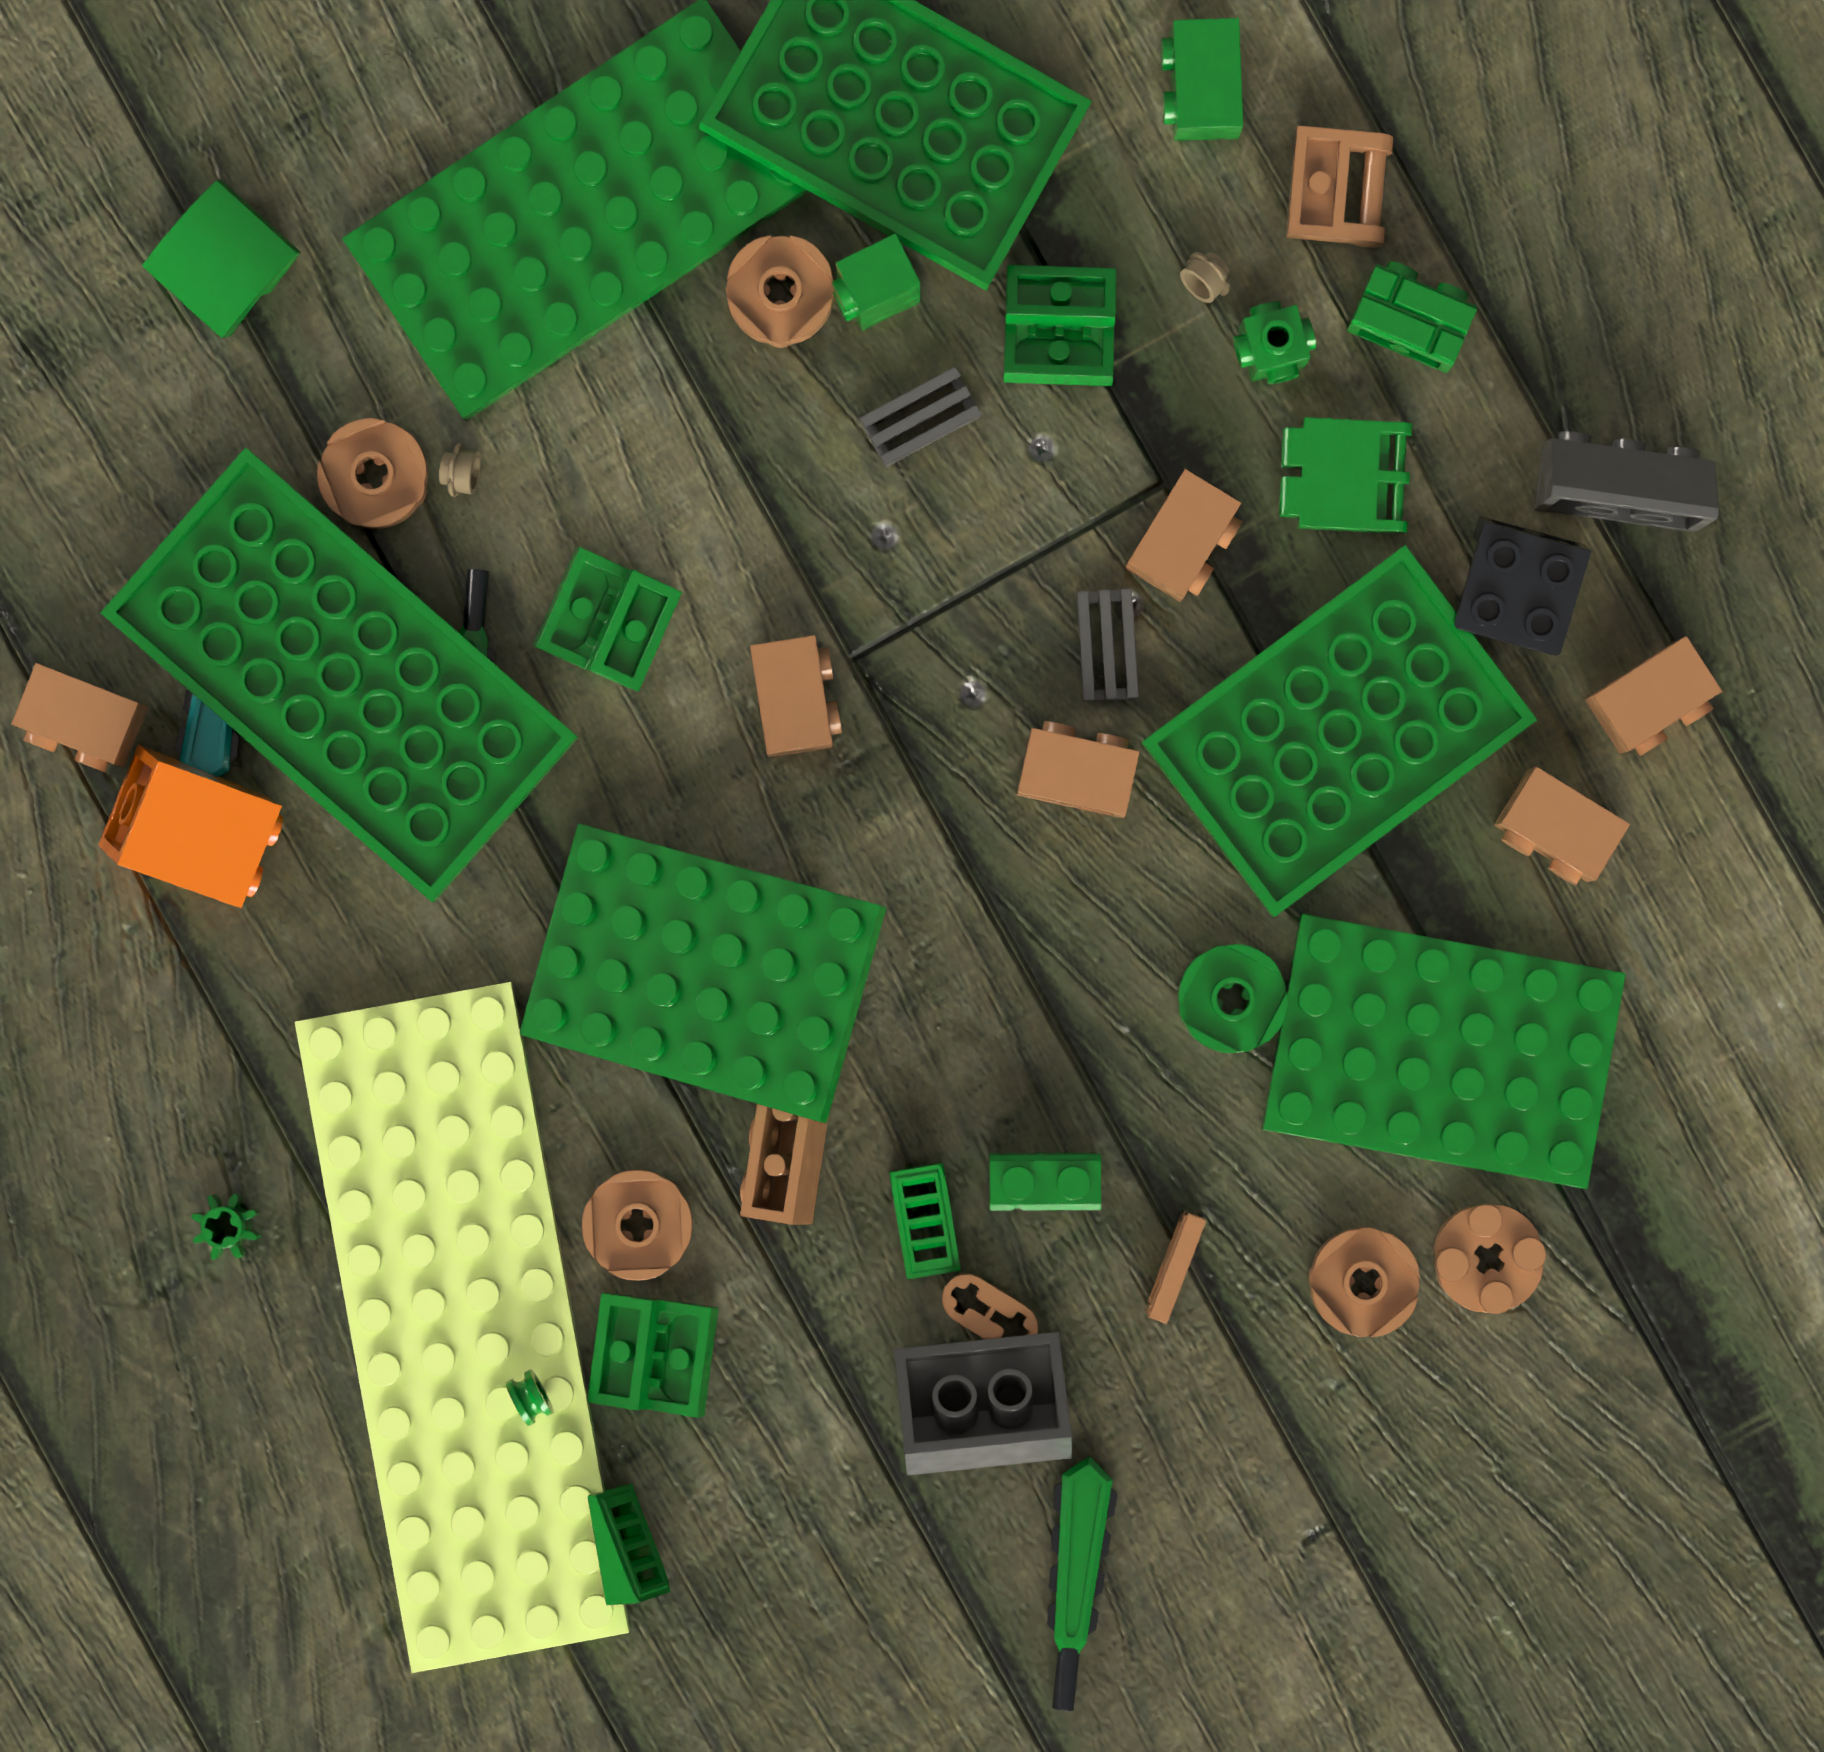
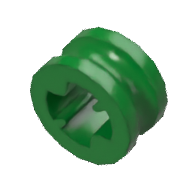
[506,1369,554,1426]

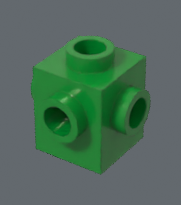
[1233,301,1316,384]

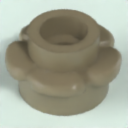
[1180,252,1231,303]
[439,443,481,497]

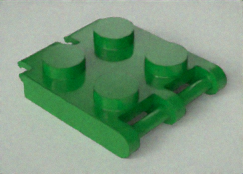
[1279,417,1413,534]

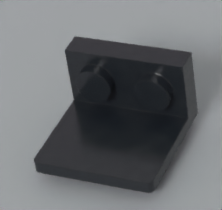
[1454,516,1591,656]

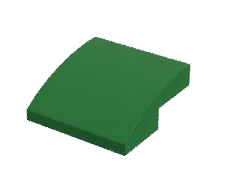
[142,179,301,338]
[1003,265,1116,386]
[532,547,682,692]
[587,1293,719,1418]

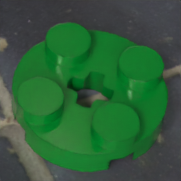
[1177,944,1288,1054]

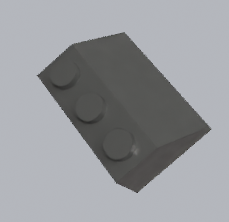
[1533,431,1719,533]
[894,1332,1072,1475]

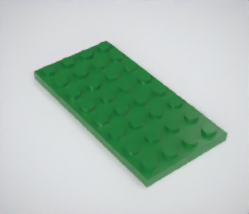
[342,0,809,422]
[100,447,579,903]

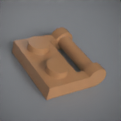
[1286,125,1393,248]

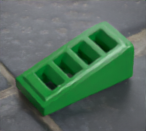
[889,1162,961,1280]
[587,1484,671,1605]

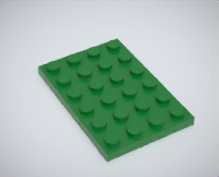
[699,0,1092,291]
[1141,545,1537,918]
[520,823,887,1123]
[1261,914,1626,1189]

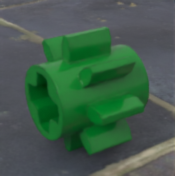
[191,1193,261,1260]

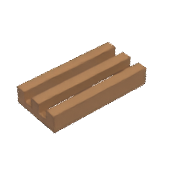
[1144,1211,1207,1324]

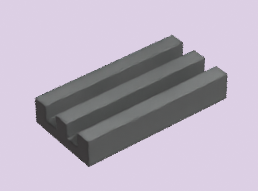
[860,366,982,468]
[1076,588,1139,702]

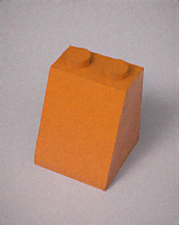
[98,744,283,908]

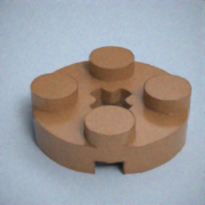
[726,235,834,348]
[317,418,429,530]
[582,1169,693,1281]
[1433,1203,1546,1314]
[1308,1226,1420,1337]

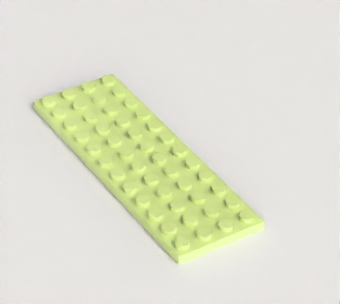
[295,982,630,1673]

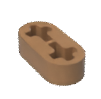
[942,1273,1038,1339]

